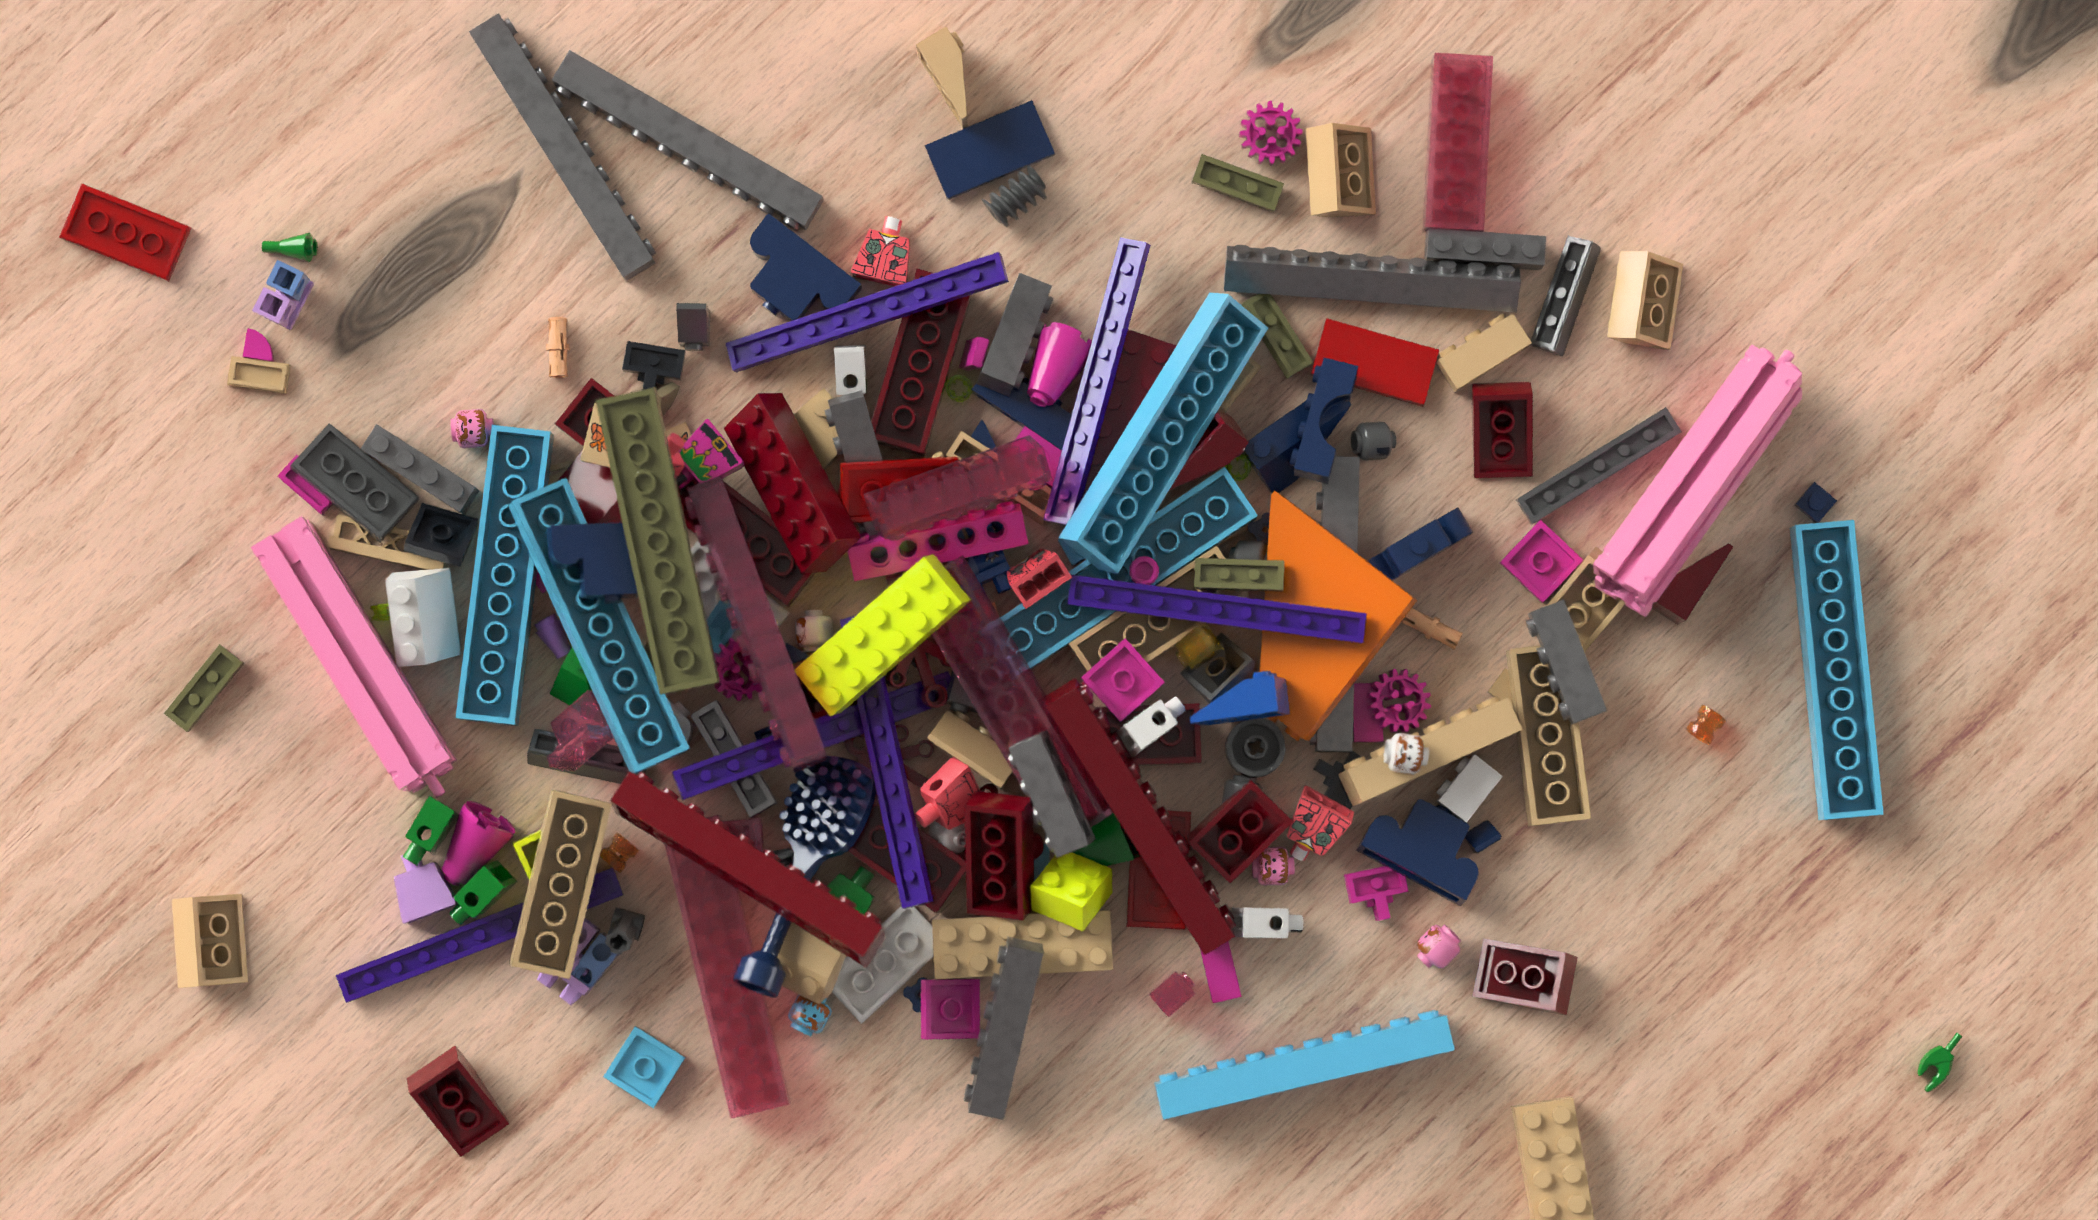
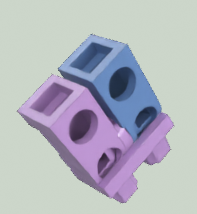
[252,260,314,330]
[537,918,619,1005]

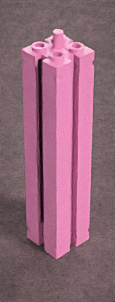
[1593,345,1802,617]
[251,516,457,798]

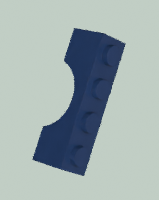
[1290,358,1358,484]

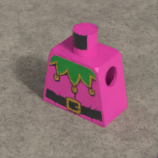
[676,418,744,490]

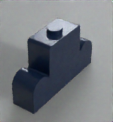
[750,213,862,321]
[1367,507,1473,581]
[547,523,638,604]
[1356,799,1479,907]

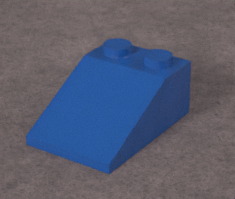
[1190,671,1290,726]

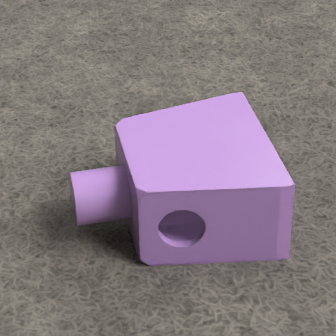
[394,855,458,924]

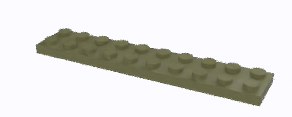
[596,388,720,694]

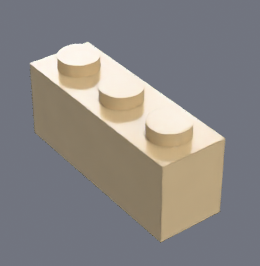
[1436,313,1532,393]

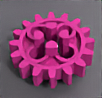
[1239,101,1303,166]
[714,636,773,701]
[1366,669,1431,733]

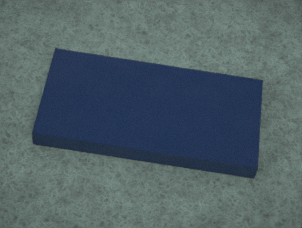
[925,100,1055,200]

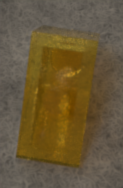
[1175,625,1224,669]

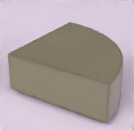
[657,382,680,416]

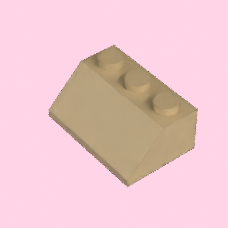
[1306,123,1376,218]
[1607,251,1683,350]
[927,710,1015,790]
[172,894,248,988]

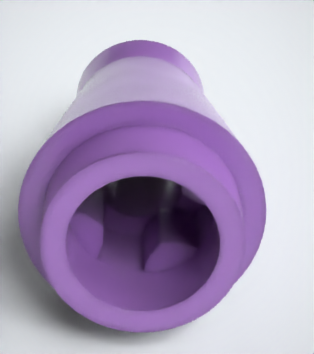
[534,613,571,659]

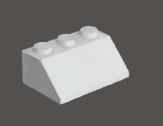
[385,568,461,667]

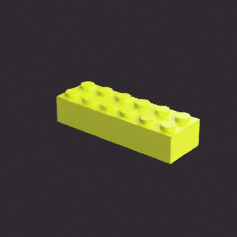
[794,554,971,716]

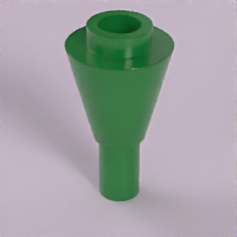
[262,233,318,262]

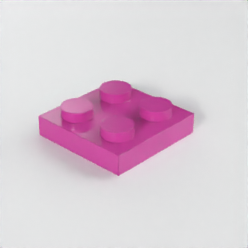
[1499,520,1583,603]
[1081,638,1165,722]
[921,979,980,1040]

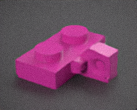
[1344,866,1409,921]

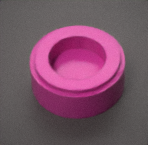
[1129,556,1159,585]

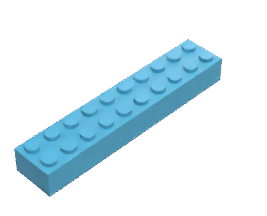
[1058,293,1268,574]
[455,425,554,726]
[980,467,1258,682]
[508,478,690,774]
[1789,520,1884,821]
[1154,1010,1455,1120]

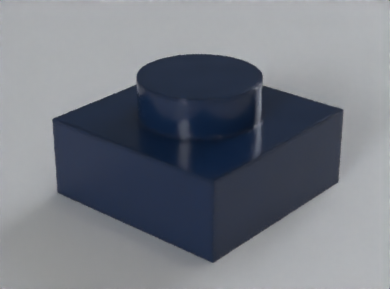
[1794,482,1837,523]

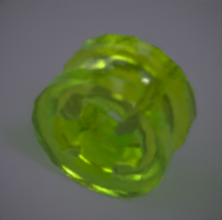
[946,374,972,402]
[1225,454,1251,481]
[370,603,390,621]

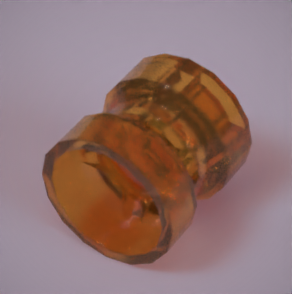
[1685,704,1726,745]
[600,832,640,873]

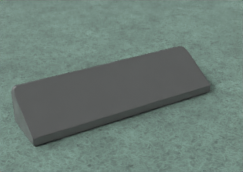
[1530,236,1601,356]
[527,729,646,784]

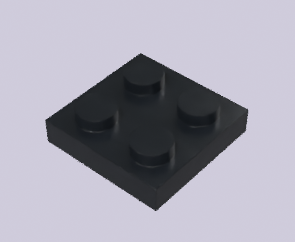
[404,503,478,567]

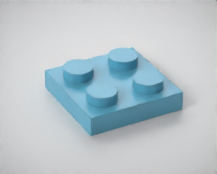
[603,1026,686,1108]

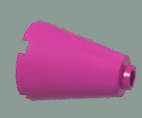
[1027,322,1092,407]
[442,801,516,886]

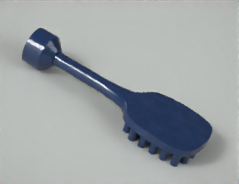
[733,754,876,998]

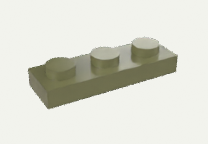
[1192,154,1284,212]
[1241,294,1314,379]
[1194,558,1285,592]
[164,644,244,732]

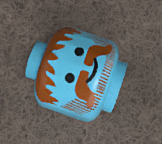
[788,995,832,1037]

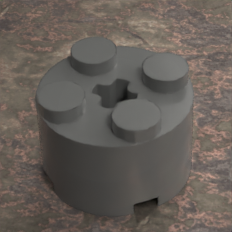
[1225,718,1286,778]

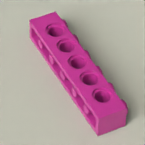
[848,501,1029,582]

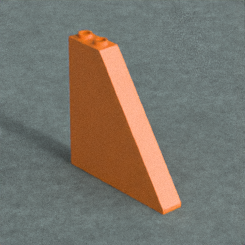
[1260,491,1418,741]

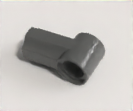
[605,907,645,955]

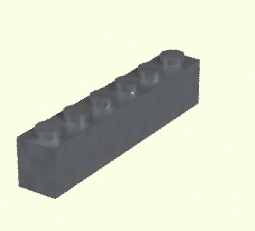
[825,390,909,558]
[964,937,1044,1120]

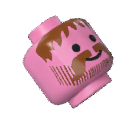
[451,409,494,448]
[1252,847,1295,886]
[1417,924,1461,969]

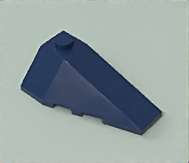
[1242,401,1352,494]

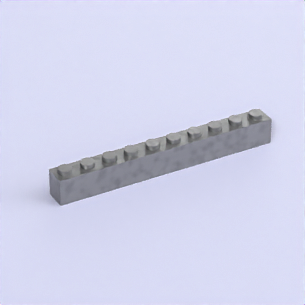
[469,13,656,281]
[552,50,824,230]
[1224,245,1521,313]
[1310,456,1360,753]

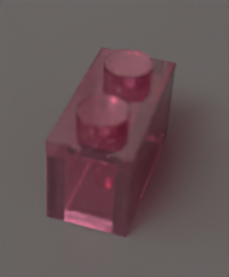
[1148,971,1195,1017]

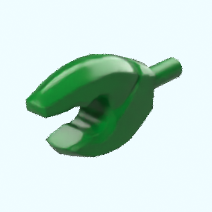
[1917,1033,1963,1092]

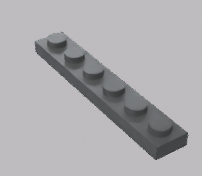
[1516,407,1682,525]

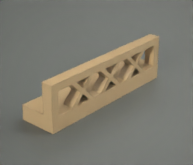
[327,515,448,570]

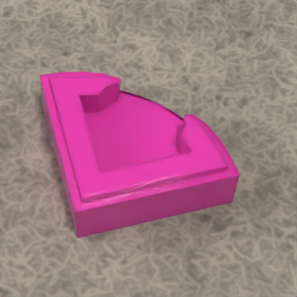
[242,328,274,362]

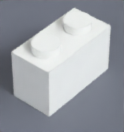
[1436,754,1503,823]

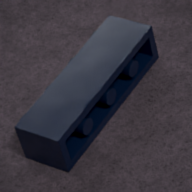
[972,377,1073,450]

